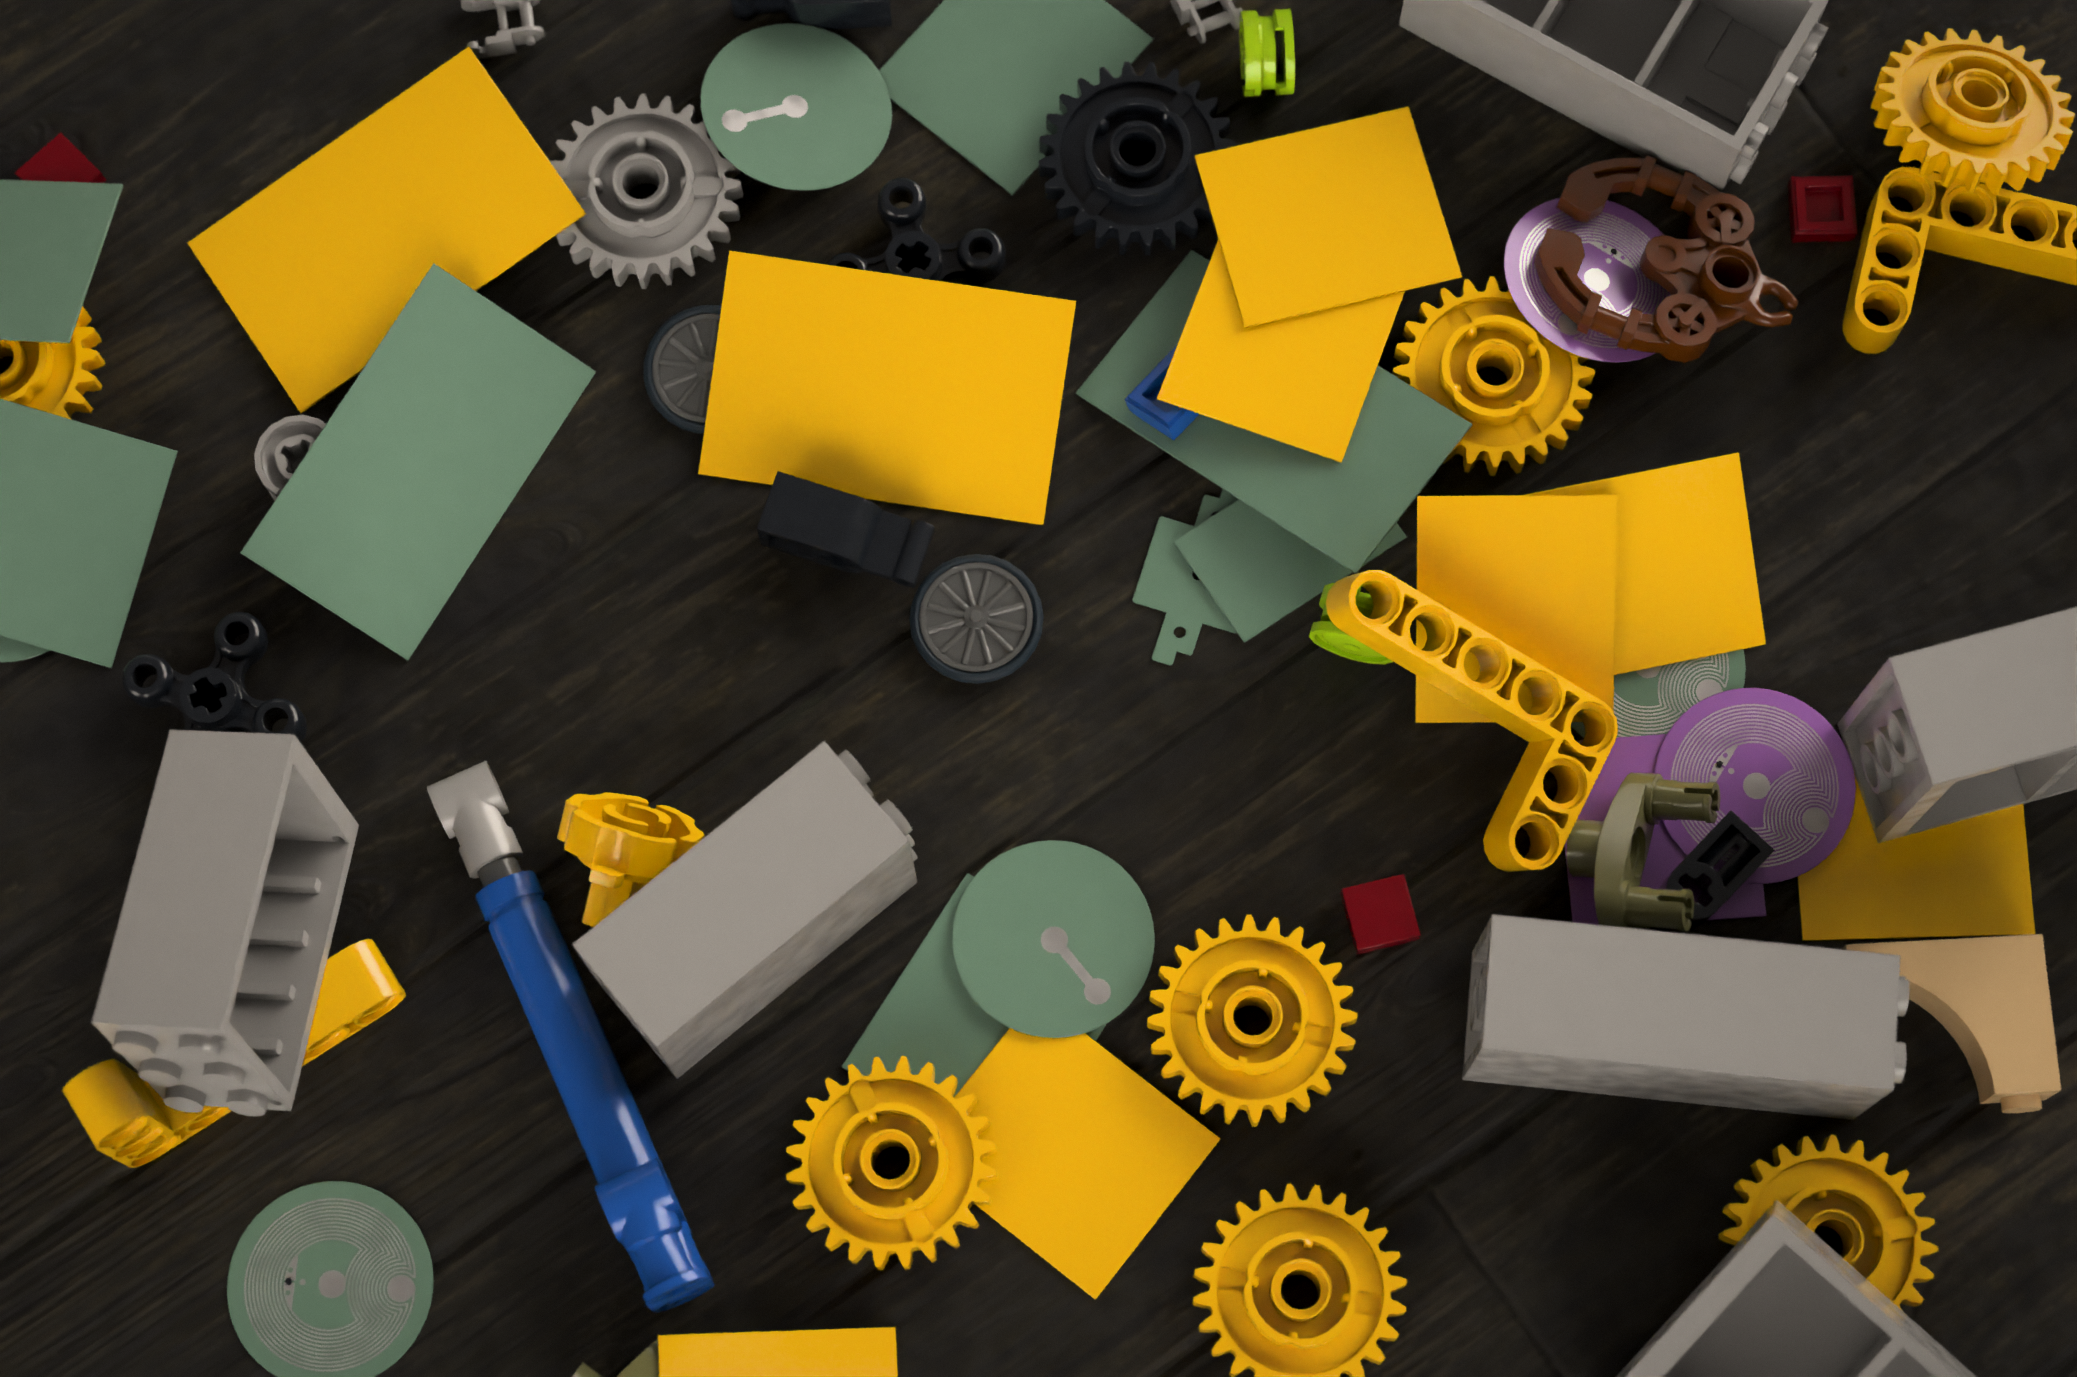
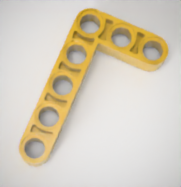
[1843,167,2077,354]
[1326,570,1618,872]
[63,939,406,1168]

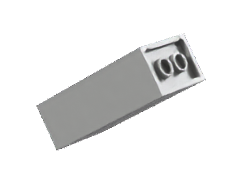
[1399,0,1829,193]
[1462,914,1910,1120]

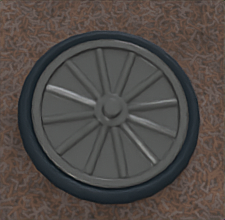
[643,305,721,434]
[909,554,1044,684]

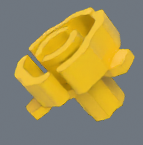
[557,792,704,927]

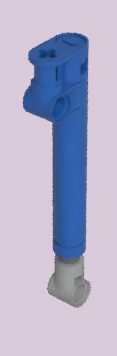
[427,761,715,1313]

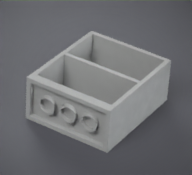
[1837,607,2077,843]
[1616,1200,1976,1377]

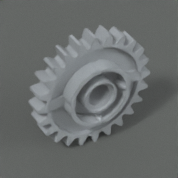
[550,94,743,289]

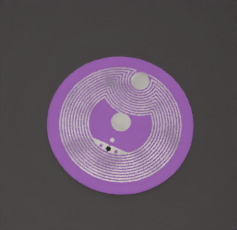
[1504,198,1671,363]
[1654,688,1856,884]

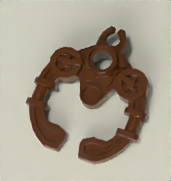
[1534,154,1798,363]

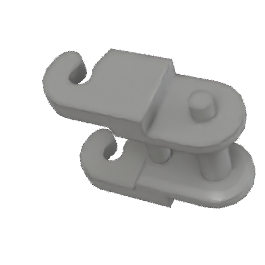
[460,0,545,58]
[1171,0,1242,44]

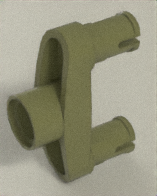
[1566,772,1720,932]

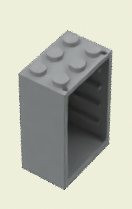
[92,730,359,1116]
[572,741,918,1079]

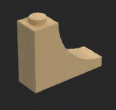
[1842,934,2061,1113]

